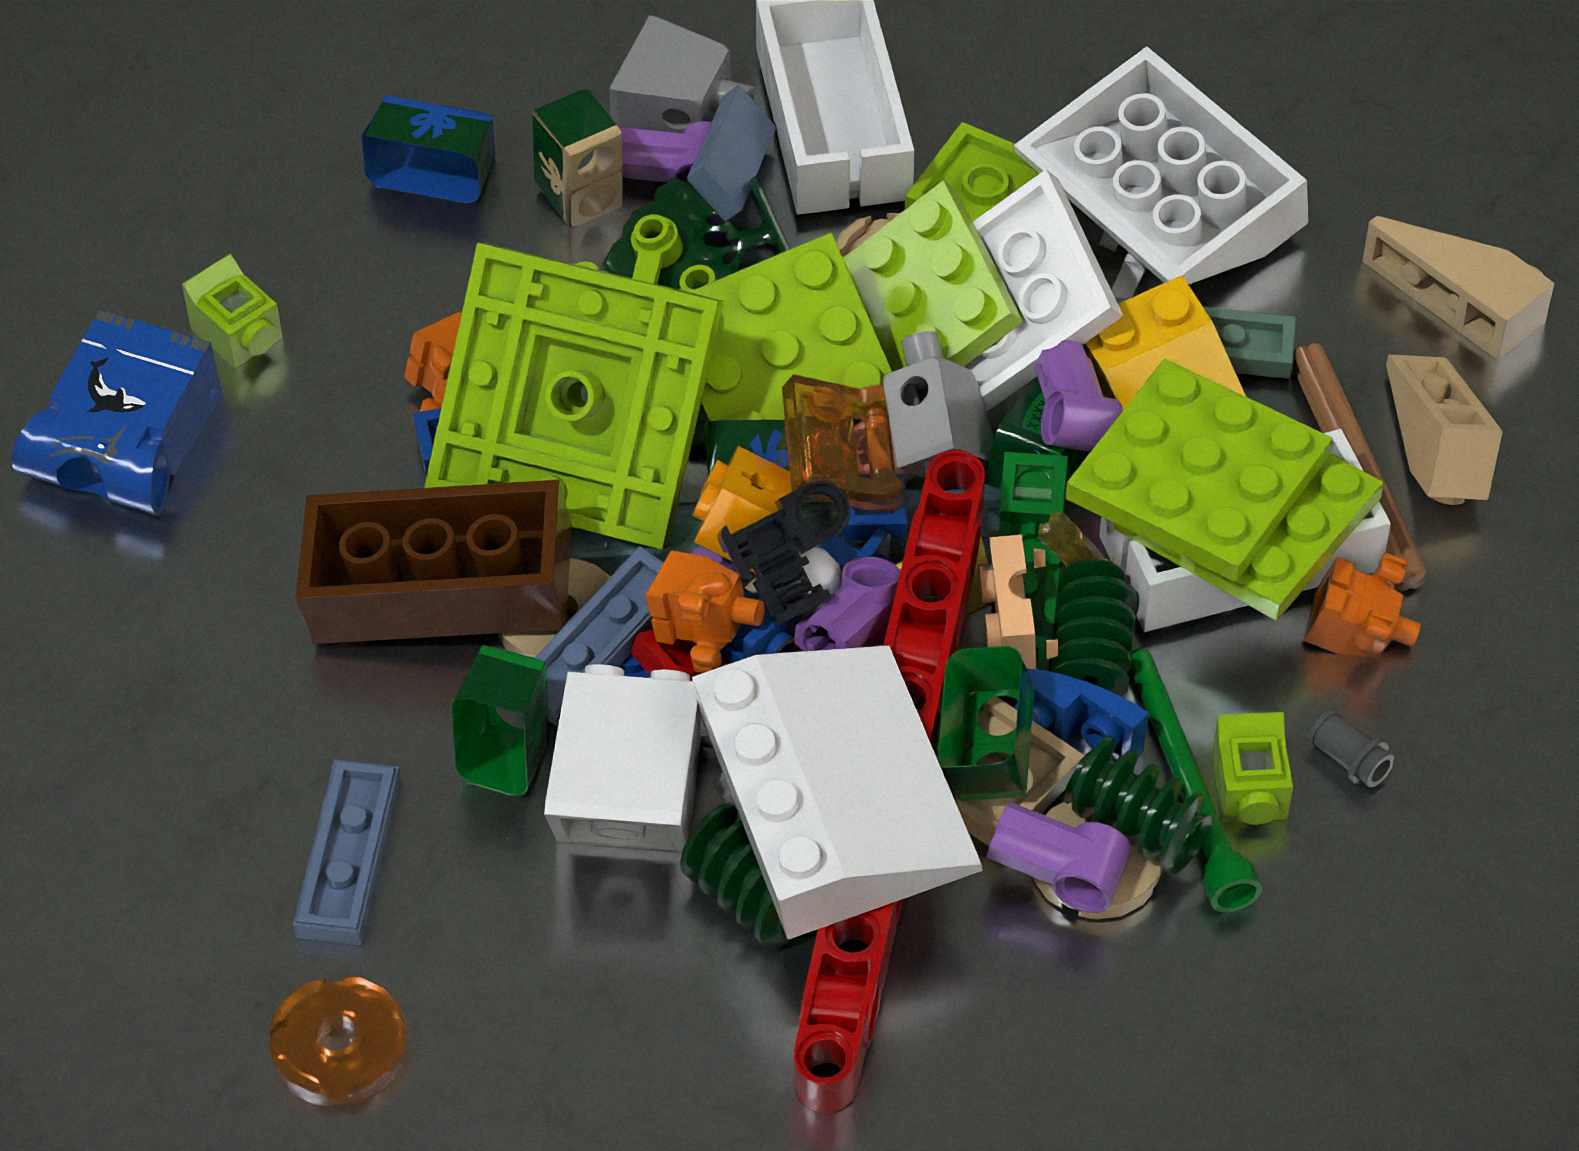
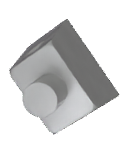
[609,15,755,133]
[883,331,994,478]

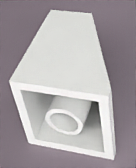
[544,664,702,852]

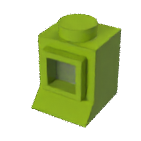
[182,253,283,369]
[1212,712,1293,825]

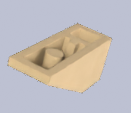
[1362,216,1555,360]
[1386,354,1503,505]

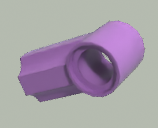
[618,121,711,184]
[1034,340,1122,452]
[795,557,900,651]
[986,801,1132,913]

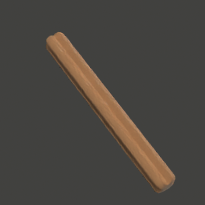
[1292,343,1426,592]

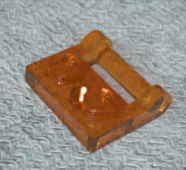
[782,374,905,512]

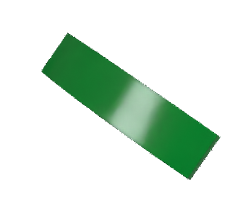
[986,452,1068,699]

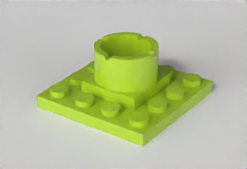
[424,243,724,550]

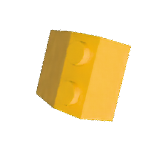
[1083,275,1246,411]

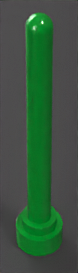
[1130,648,1263,912]

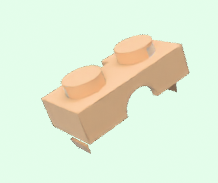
[978,534,1058,669]

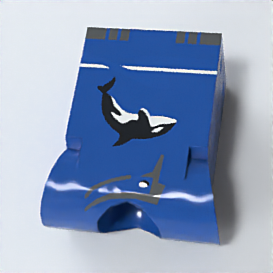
[11,309,223,516]

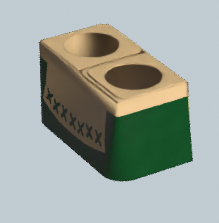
[532,89,622,228]

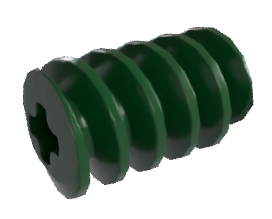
[1048,559,1138,697]
[1063,736,1214,875]
[680,802,801,949]

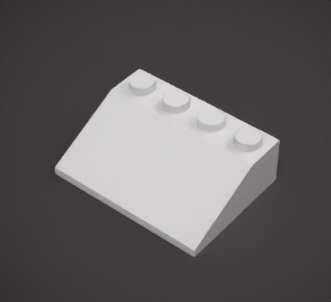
[1014,46,1309,285]
[692,645,983,940]

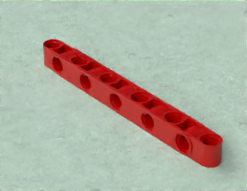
[794,450,984,1113]

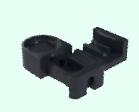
[717,481,851,627]

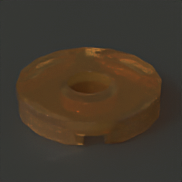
[268,976,408,1107]

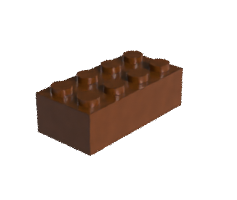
[295,480,572,644]

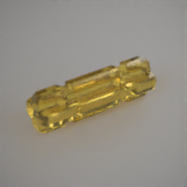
[1038,513,1108,567]

